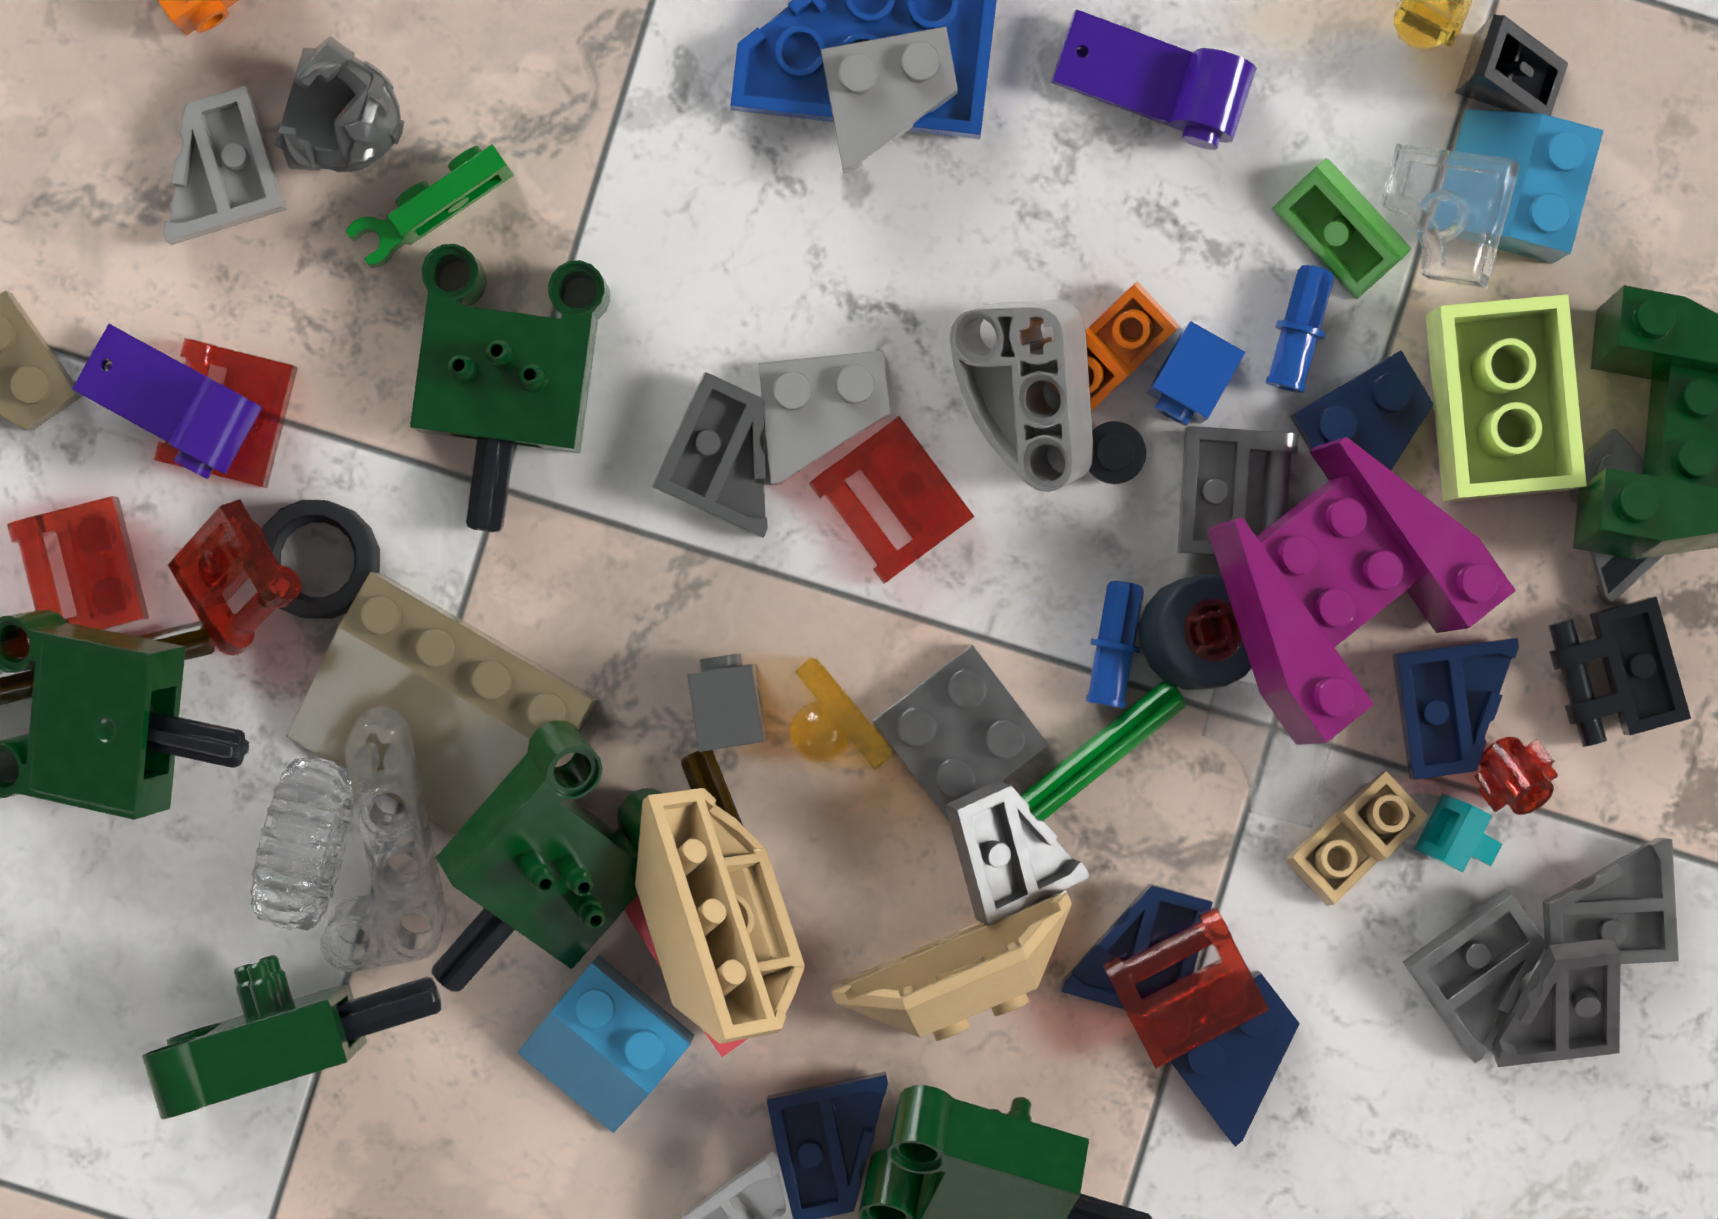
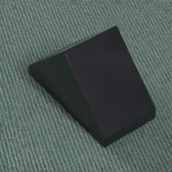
[1455,14,1568,116]

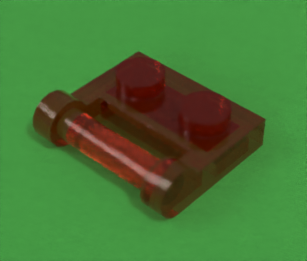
[154,338,298,488]
[809,416,975,584]
[7,496,149,630]
[168,499,301,656]
[1102,907,1269,1068]

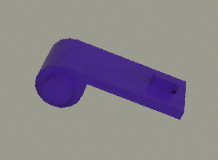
[1050,9,1257,150]
[72,324,263,479]

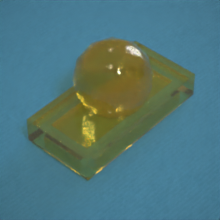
[1394,0,1472,50]
[789,657,893,770]

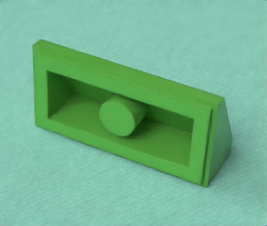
[1272,158,1411,299]

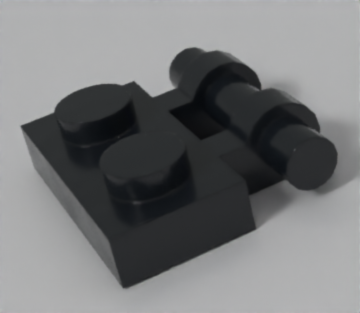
[1548,597,1691,747]

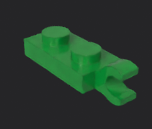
[345,144,514,268]

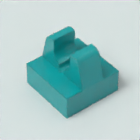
[1414,794,1503,872]

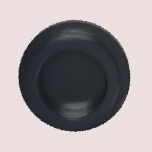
[1089,421,1146,485]

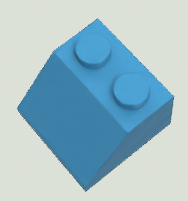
[1432,109,1604,264]
[517,955,694,1133]

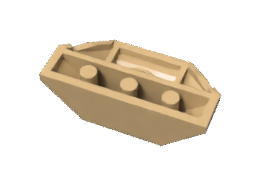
[635,788,805,1044]
[831,890,1072,1041]

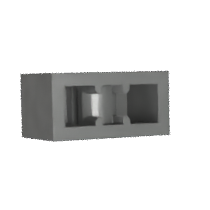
[687,654,768,752]

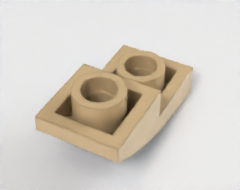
[1285,770,1429,906]

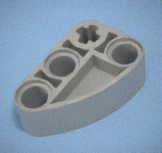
[950,300,1094,492]

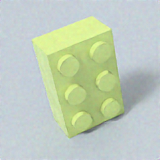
[1425,294,1587,502]

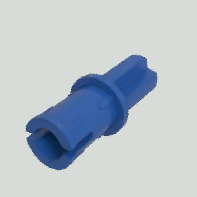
[1265,265,1334,393]
[1085,580,1144,708]

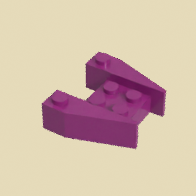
[1207,437,1516,745]

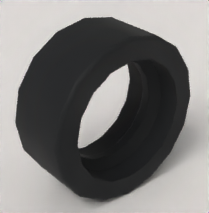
[254,500,380,619]

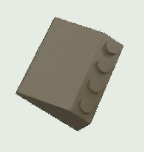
[286,572,599,835]

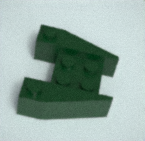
[1573,285,1718,560]

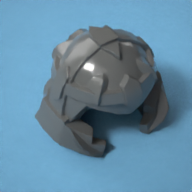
[275,36,404,172]

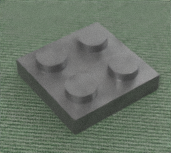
[872,645,1049,821]

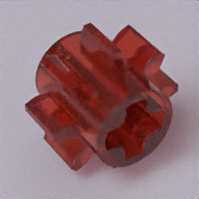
[1474,737,1558,815]

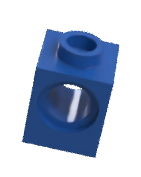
[1147,321,1246,426]

